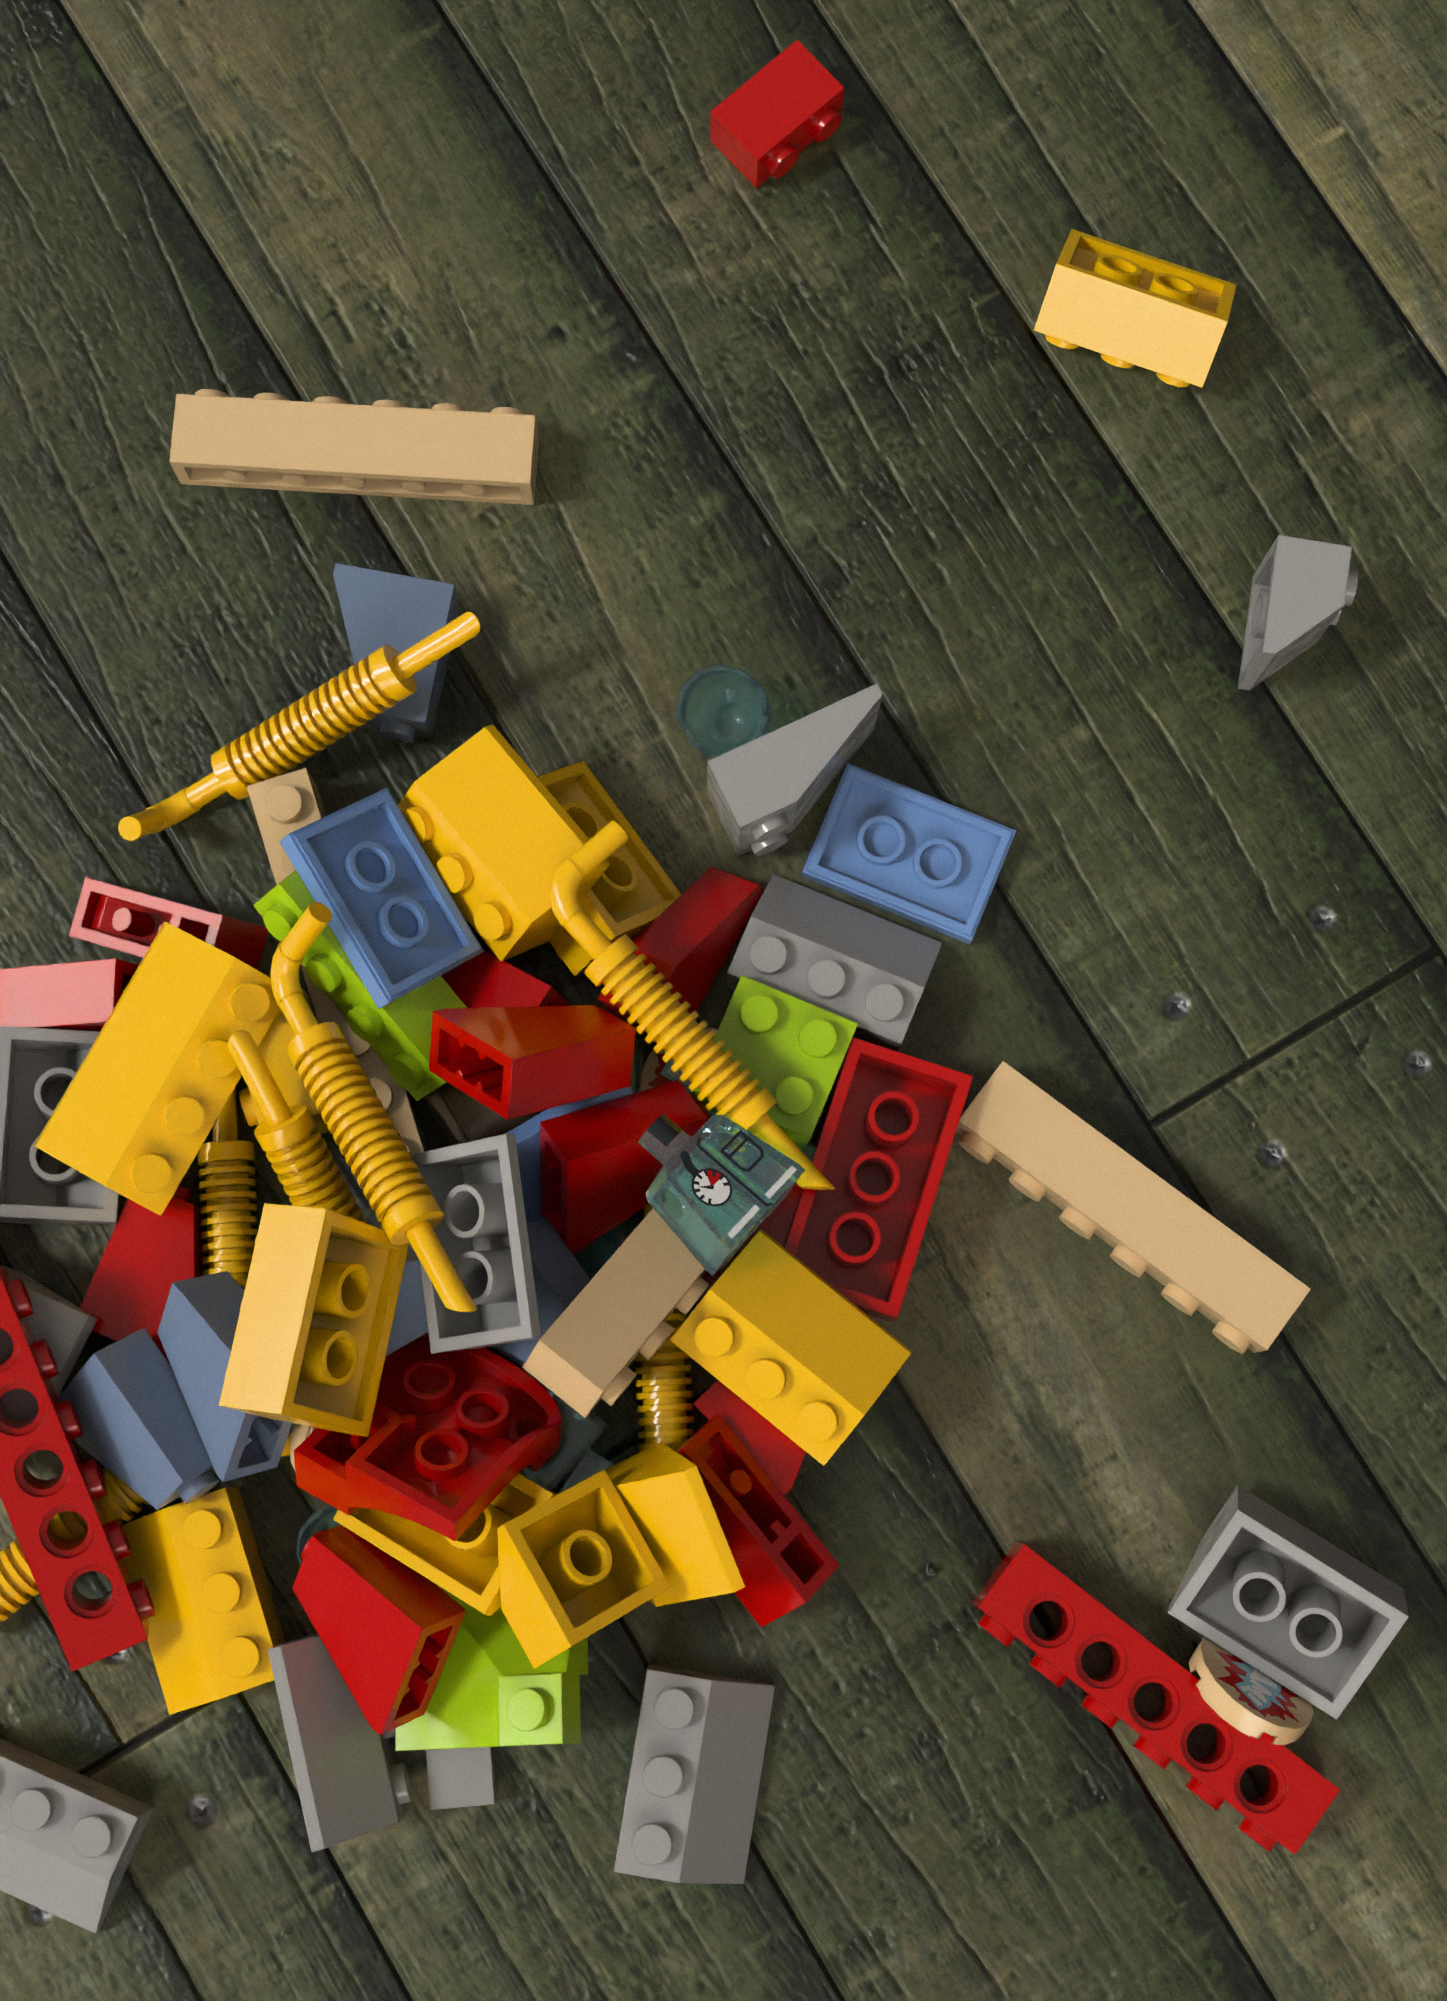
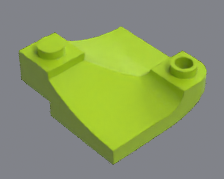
[395,1584,588,1751]

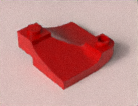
[294,1333,562,1541]

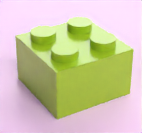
[691,975,858,1150]

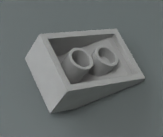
[707,684,883,857]

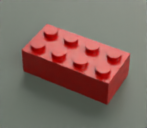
[784,1037,973,1322]

